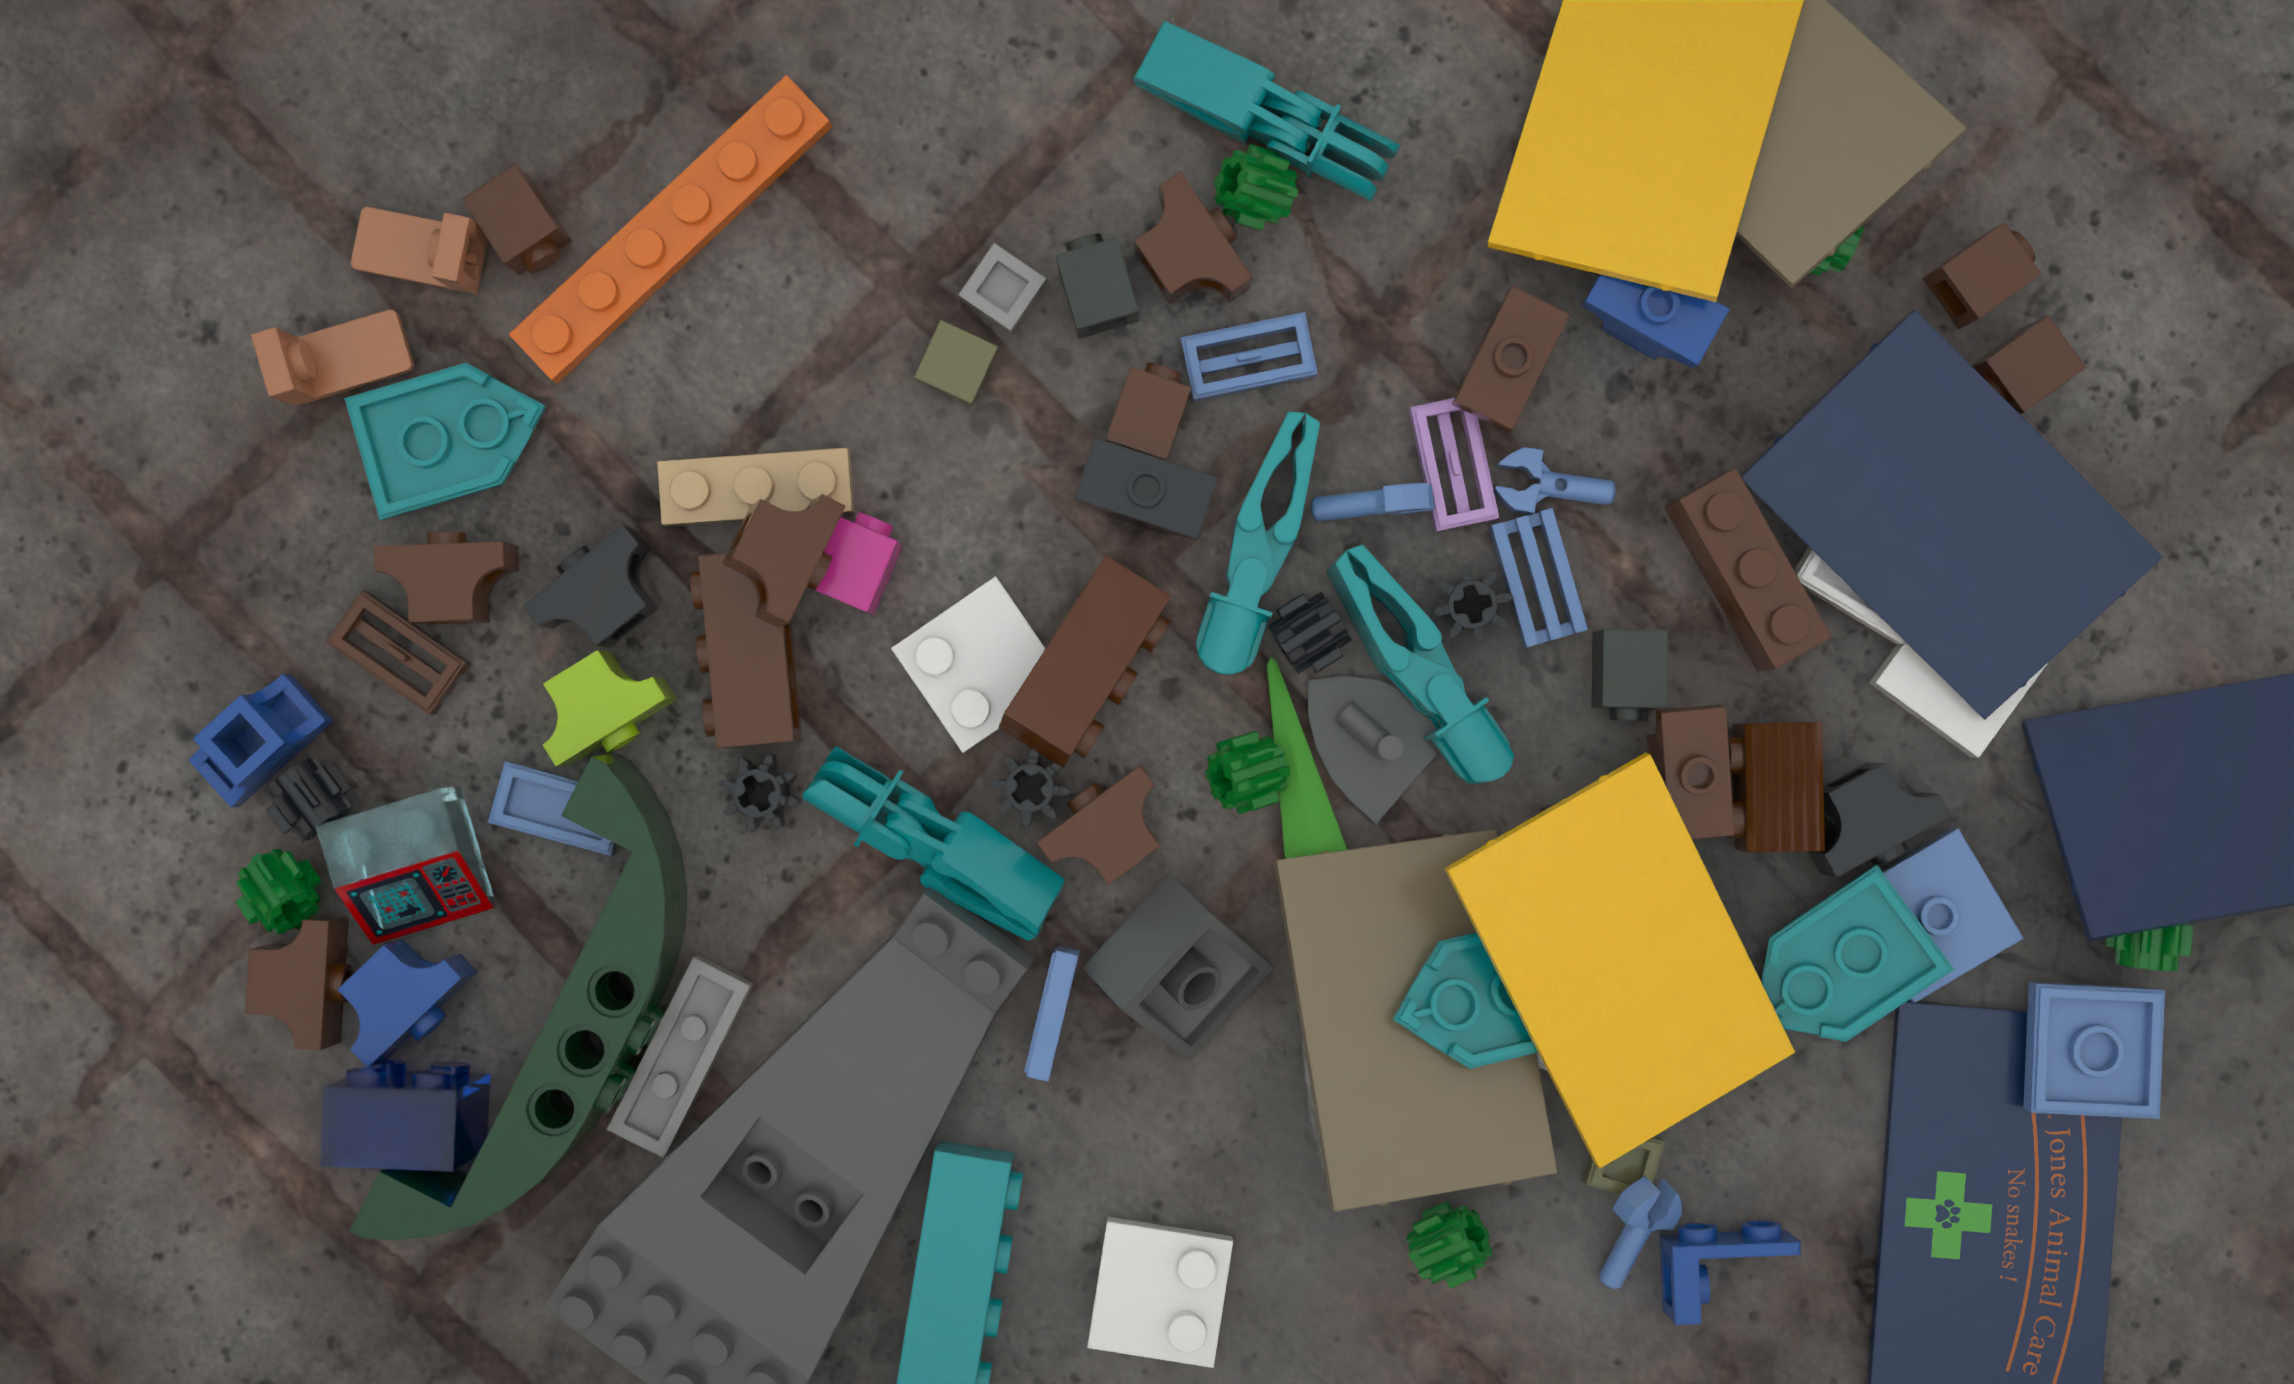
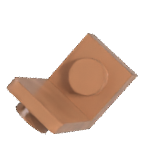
[351,207,488,295]
[251,309,415,407]

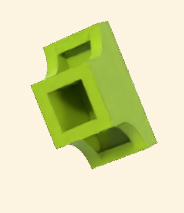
[542,650,678,767]

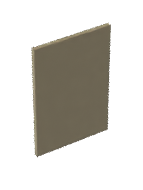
[1736,0,1967,289]
[1274,829,1557,1212]

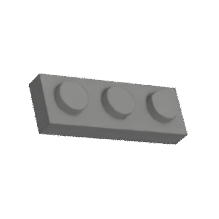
[607,955,754,1158]

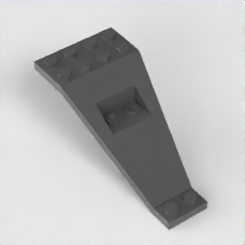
[543,887,1035,1384]

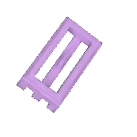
[1409,398,1499,533]

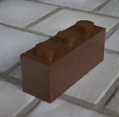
[1664,468,1832,671]
[690,553,802,748]
[998,555,1172,768]

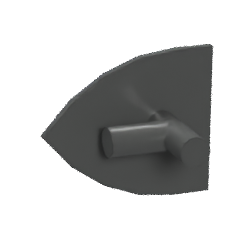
[1308,675,1440,824]

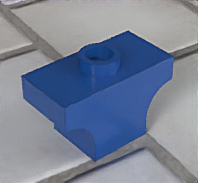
[1581,274,1730,369]
[188,674,333,807]
[337,940,478,1068]

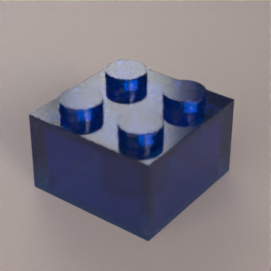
[320,1059,490,1171]

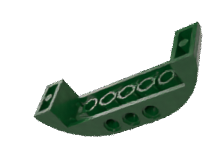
[349,753,687,1240]

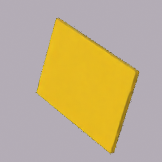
[1488,0,1804,302]
[1444,752,1795,1168]

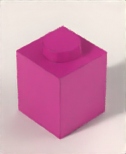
[808,512,903,615]

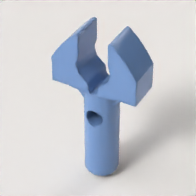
[1493,447,1616,515]
[1311,483,1434,522]
[1599,1176,1682,1289]

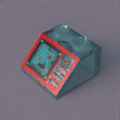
[315,787,497,945]

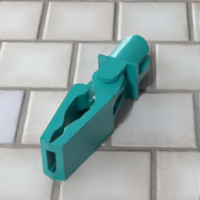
[1132,21,1401,202]
[1196,411,1320,675]
[1326,544,1514,784]
[802,746,1065,941]

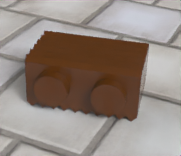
[1727,722,1825,853]

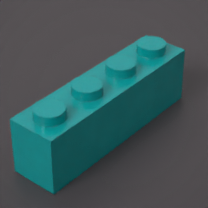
[897,1140,1024,1384]

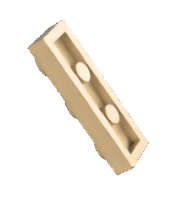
[657,448,855,527]

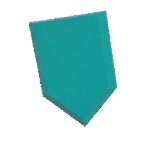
[344,363,547,521]
[1761,864,1955,1042]
[1392,932,1537,1069]

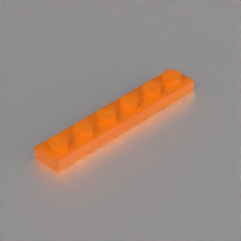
[508,75,833,384]

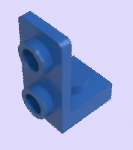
[1659,1220,1801,1325]

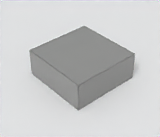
[958,243,1047,334]

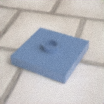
[1881,828,2024,1003]
[2023,982,2165,1119]

